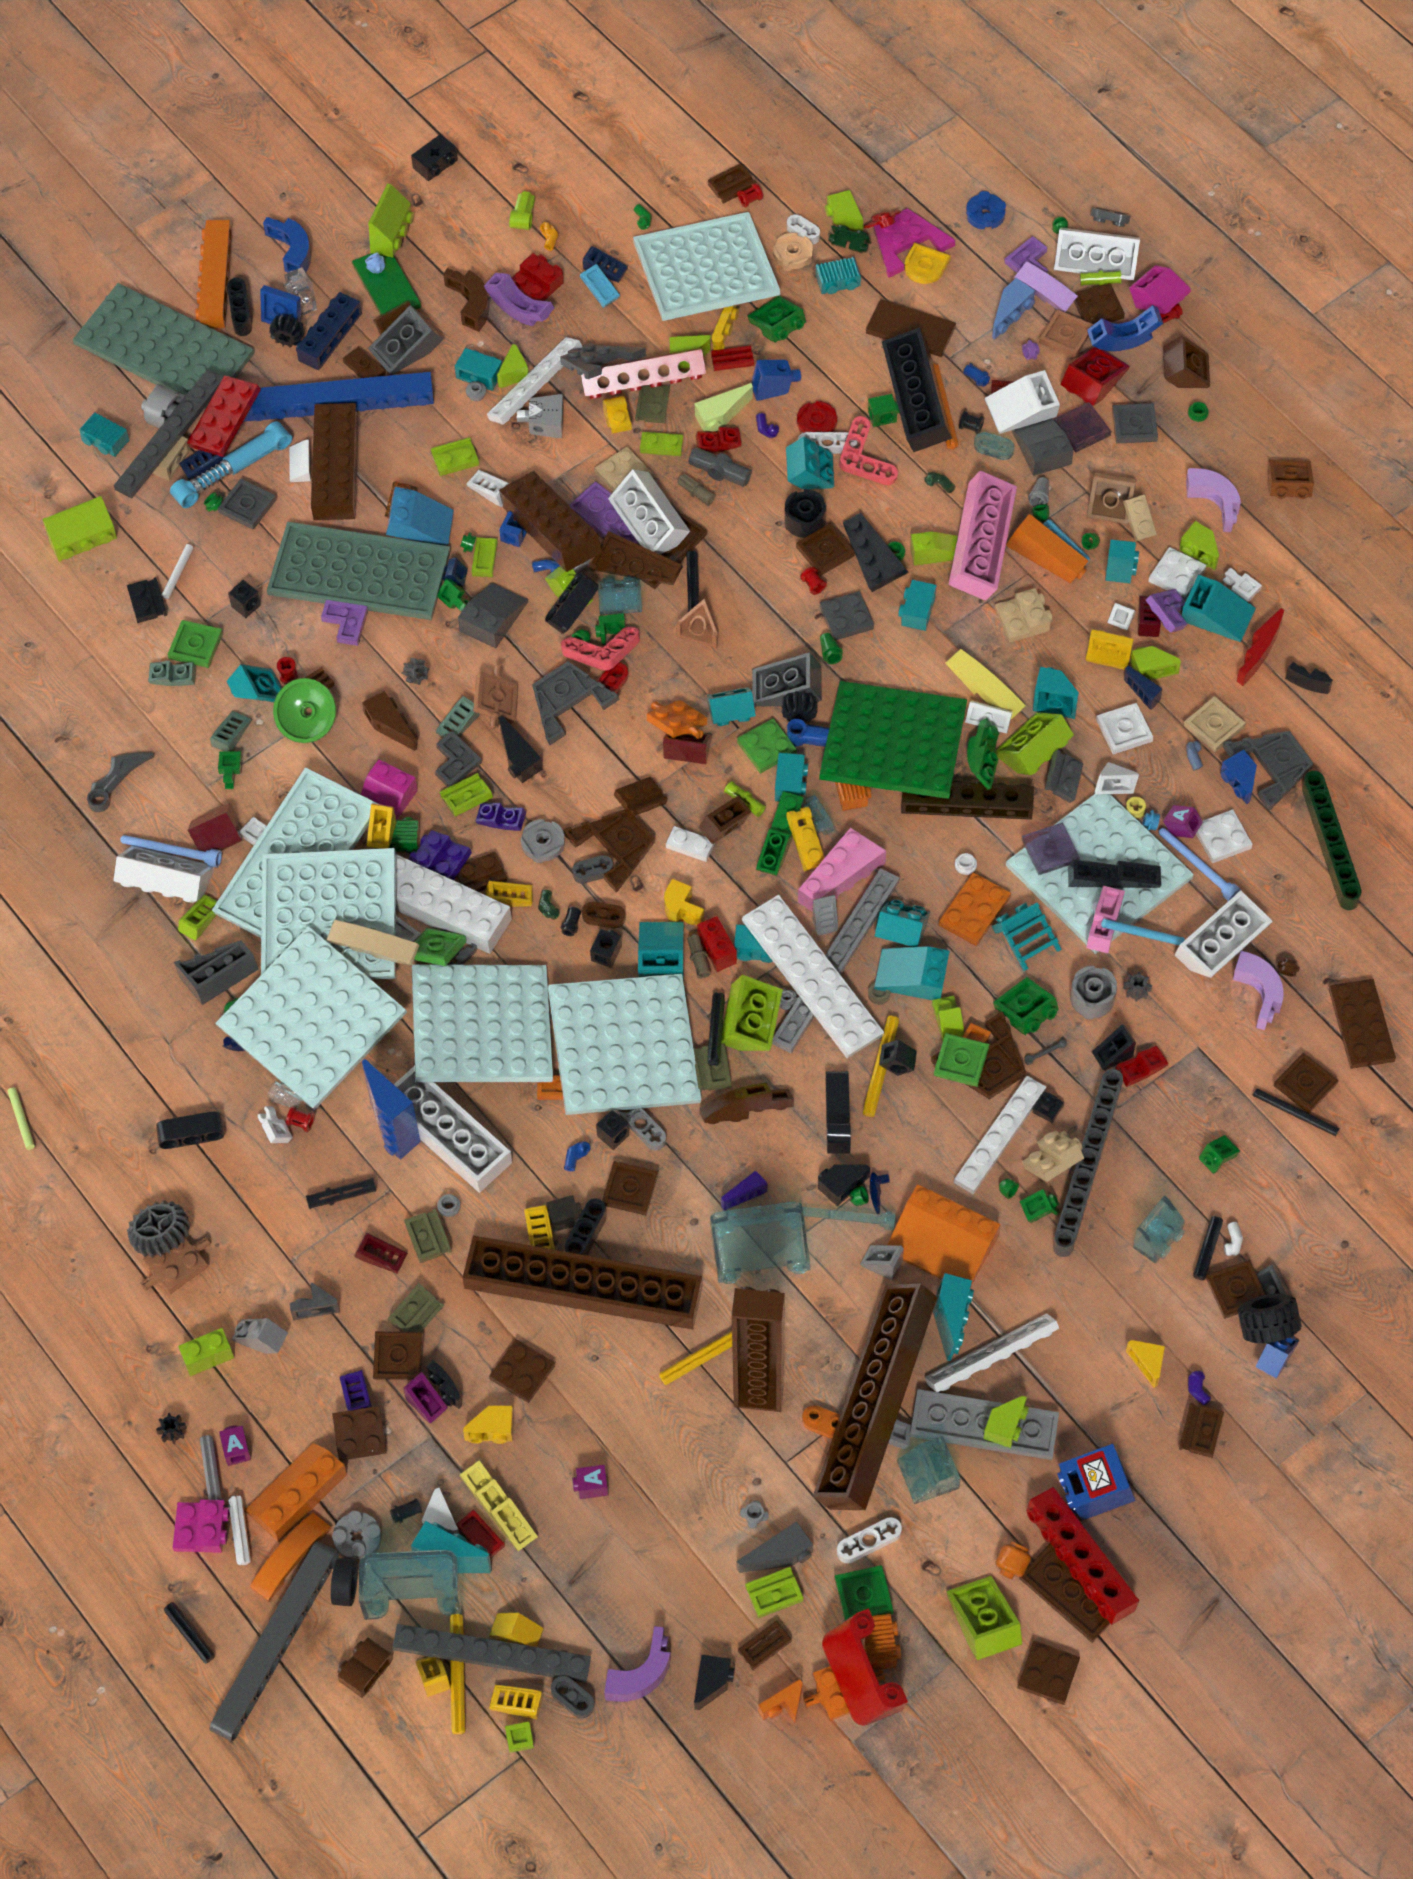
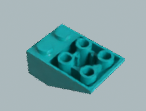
[1182,574,1256,642]
[638,922,684,982]
[933,1273,974,1361]
[411,1521,492,1573]

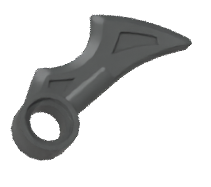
[87,752,154,812]

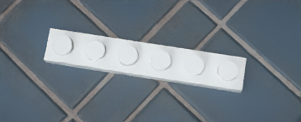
[487,337,582,424]
[954,1076,1046,1194]
[925,1313,1059,1392]

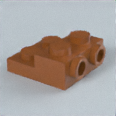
[1268,459,1314,499]

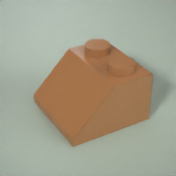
[1087,472,1137,524]

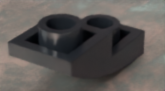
[1285,662,1333,694]
[427,1360,462,1409]

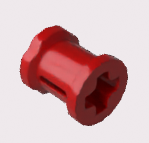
[737,183,763,208]
[800,567,827,595]
[277,657,298,684]
[286,1106,315,1133]

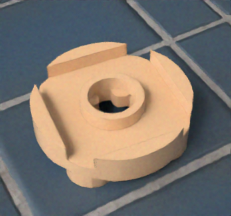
[773,233,813,271]

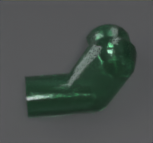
[924,471,956,493]
[538,890,560,920]

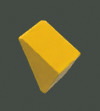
[367,803,396,849]
[1126,1340,1165,1388]
[489,1613,544,1647]
[415,1657,451,1697]

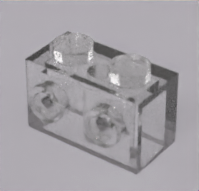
[283,267,317,316]

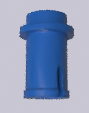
[963,363,990,387]

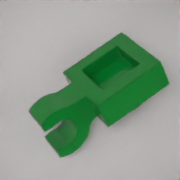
[438,579,469,612]
[218,751,242,789]

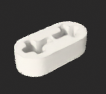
[787,215,820,245]

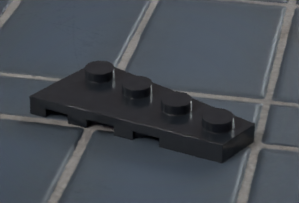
[843,513,909,592]

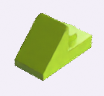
[932,996,964,1041]

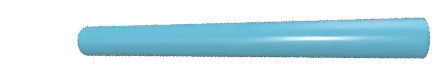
[1101,919,1185,945]

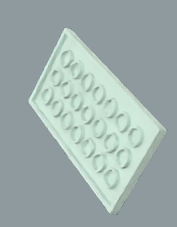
[212,767,378,938]

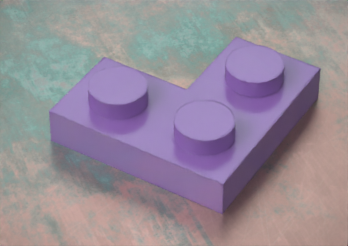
[1005,236,1048,274]
[1146,589,1188,633]
[321,600,368,646]

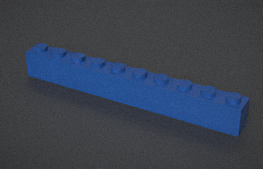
[243,372,434,422]

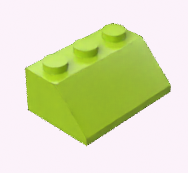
[368,183,414,257]
[42,496,117,561]
[994,712,1074,775]
[721,975,783,1051]

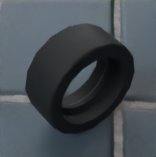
[331,1558,358,1606]

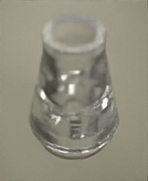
[267,1081,302,1109]

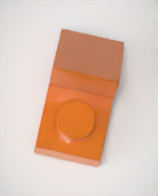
[758,1679,803,1723]

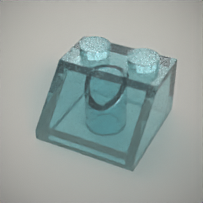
[1133,1195,1185,1264]

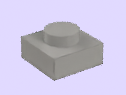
[888,1420,911,1450]

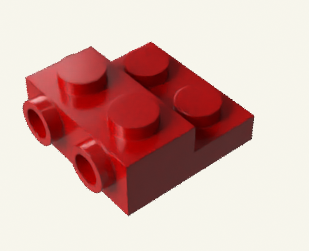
[512,253,564,301]

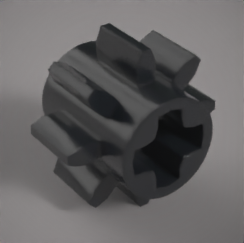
[156,1413,187,1444]

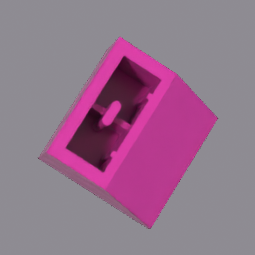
[1129,265,1191,314]

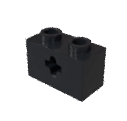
[411,134,458,181]

